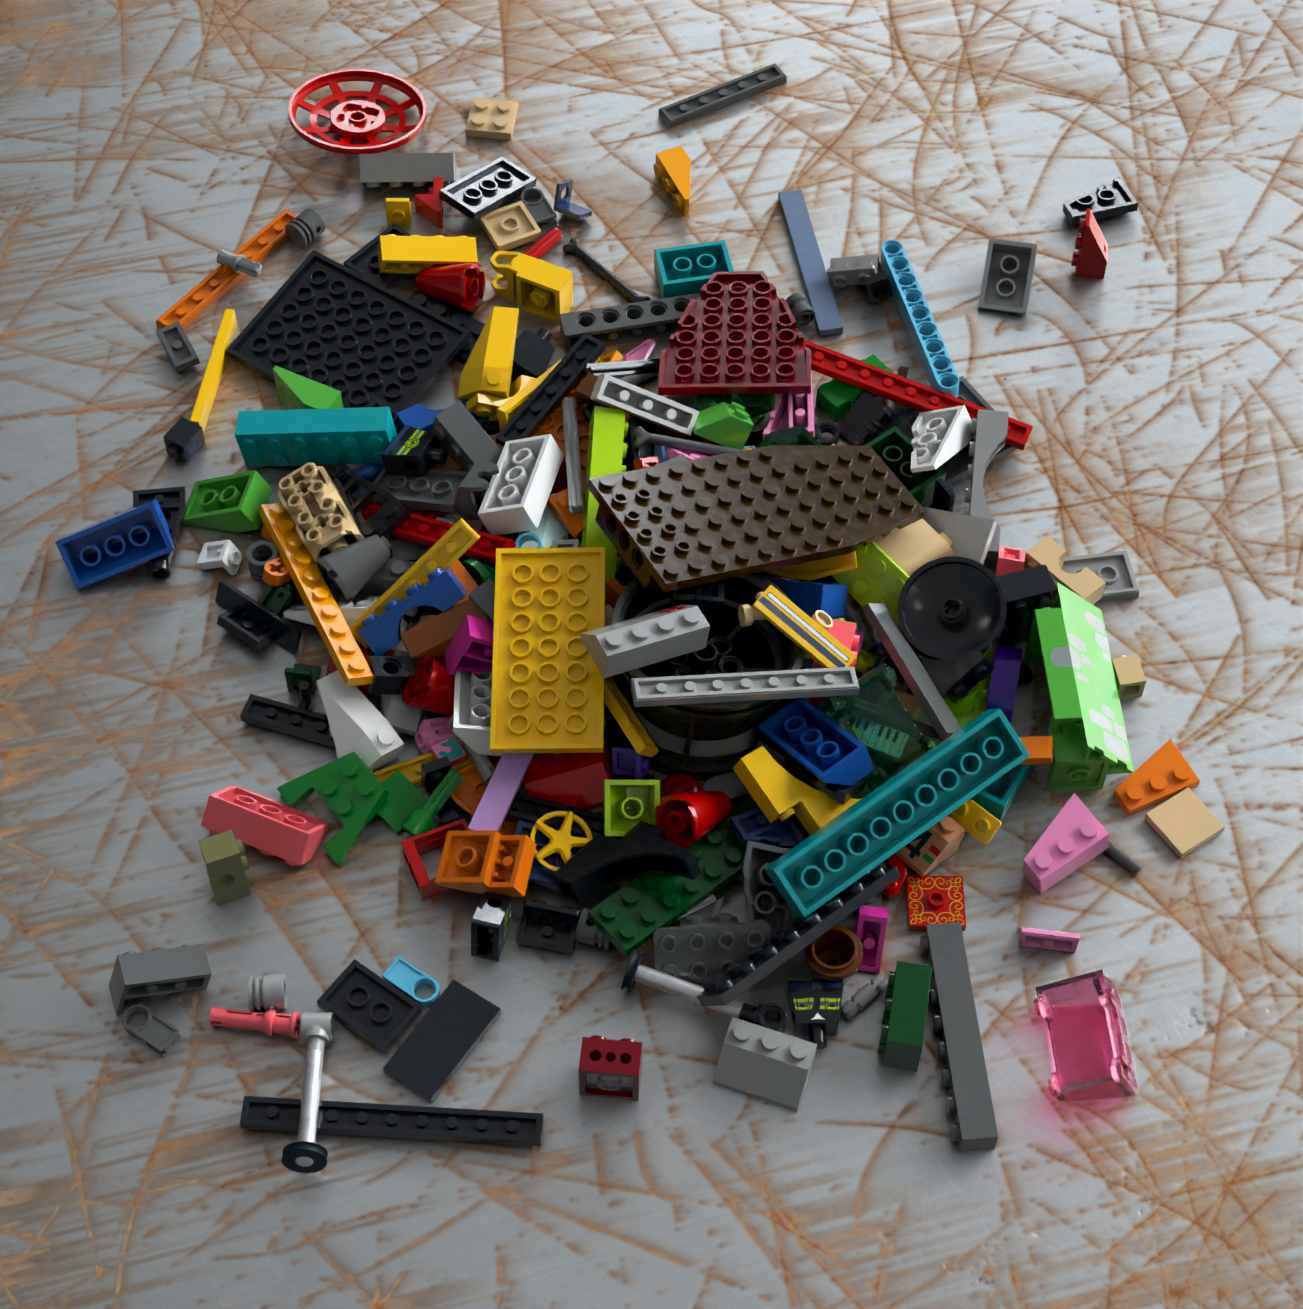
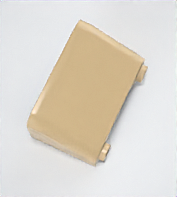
[873,519,955,576]

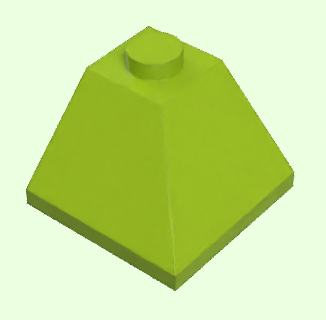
[604,780,660,836]

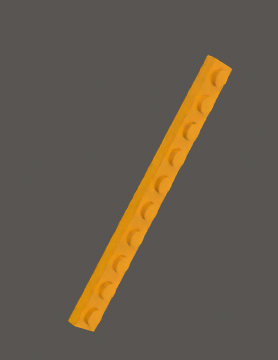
[259,503,374,686]

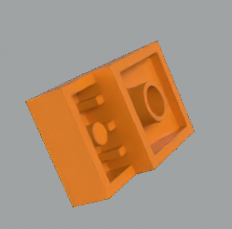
[435,830,537,897]

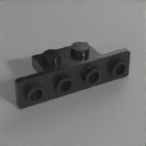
[215,580,302,653]

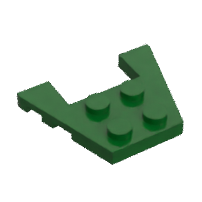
[277,752,389,867]

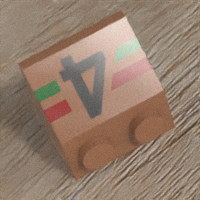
[894,815,966,877]

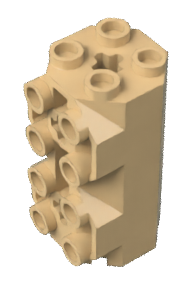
[277,463,364,564]

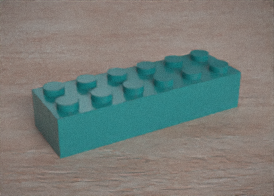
[235,407,397,467]

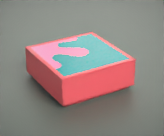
[430,735,467,767]

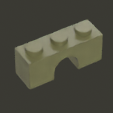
[198,830,253,906]

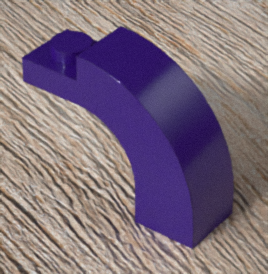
[984,644,1022,724]

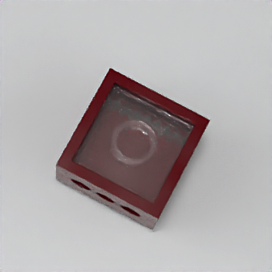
[578,1035,642,1101]

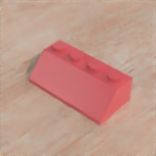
[201,785,332,866]

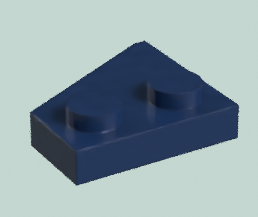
[729,807,805,848]

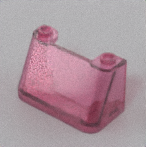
[1034,969,1139,1101]

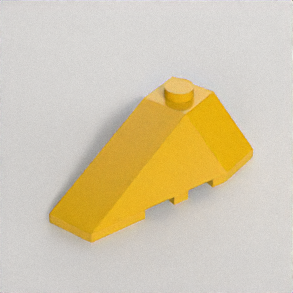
[458,306,519,400]

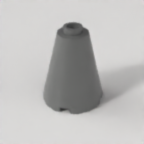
[316,534,392,603]

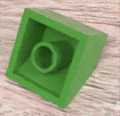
[693,402,754,450]

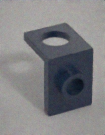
[553,179,592,220]

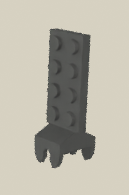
[365,460,499,520]

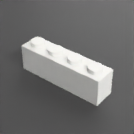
[590,374,700,436]

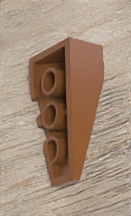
[400,599,490,659]

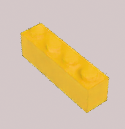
[377,234,478,274]

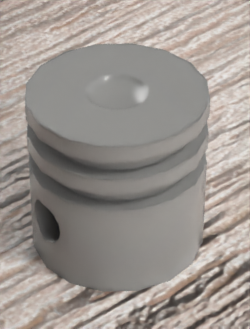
[248,974,287,1012]

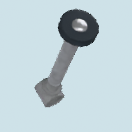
[281,1012,334,1173]

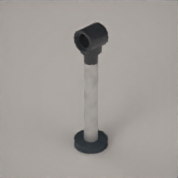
[621,949,787,1033]

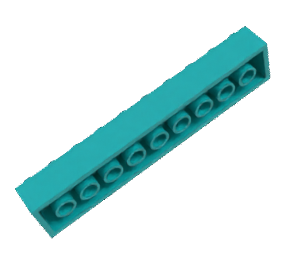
[764,708,1030,918]

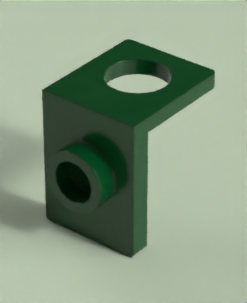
[284,663,321,695]

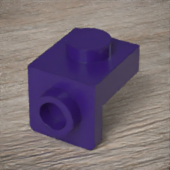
[611,745,651,780]

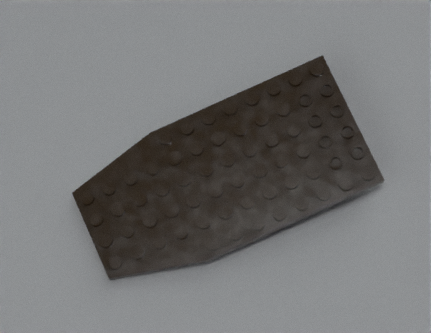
[587,445,925,592]

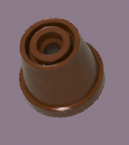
[804,925,863,985]

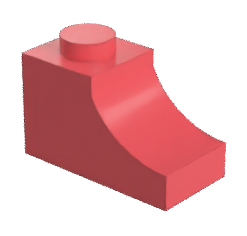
[995,546,1025,577]

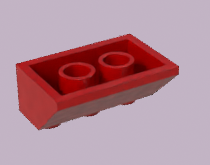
[524,745,614,810]

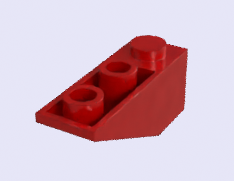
[1071,208,1108,279]

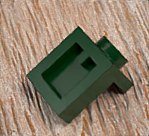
[257,583,301,617]

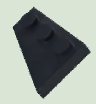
[1063,177,1138,225]

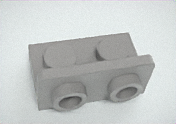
[827,254,879,287]

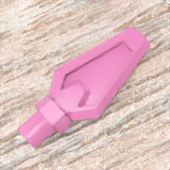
[617,338,656,379]

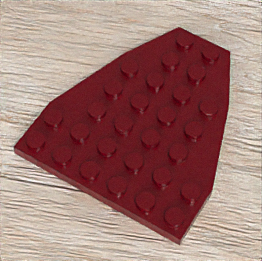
[658,271,811,395]

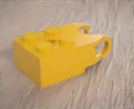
[490,251,573,324]

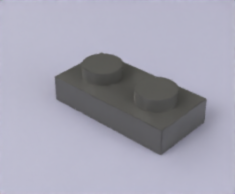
[156,321,200,372]

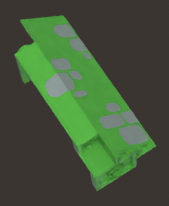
[1024,582,1134,791]

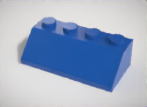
[55,499,175,590]
[757,698,874,786]

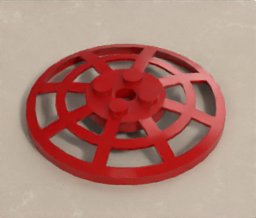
[288,69,427,155]

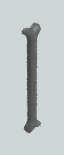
[633,426,756,455]

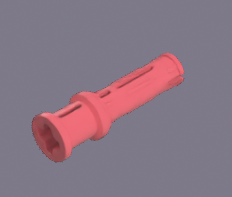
[209,1007,301,1039]

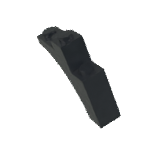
[552,820,701,904]

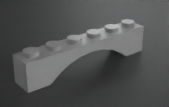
[964,409,1009,562]

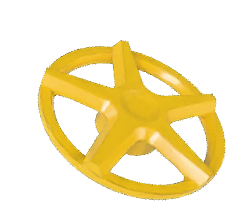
[530,811,593,872]

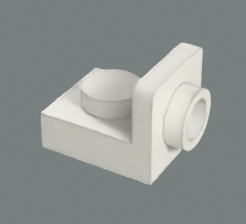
[197,540,243,575]

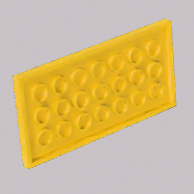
[490,547,606,754]

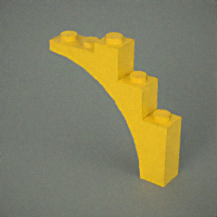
[733,745,861,835]

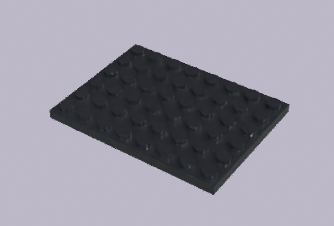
[225,250,471,428]

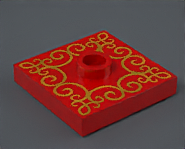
[905,875,966,931]

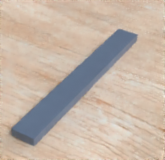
[778,189,843,336]

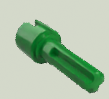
[400,769,463,837]

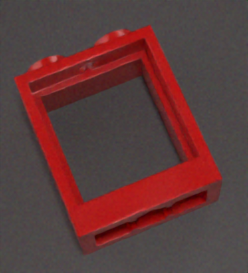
[401,819,468,901]

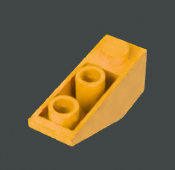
[653,146,691,216]

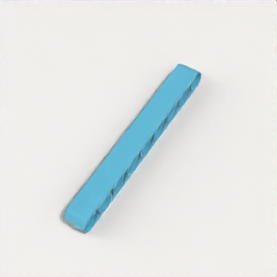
[881,240,959,398]

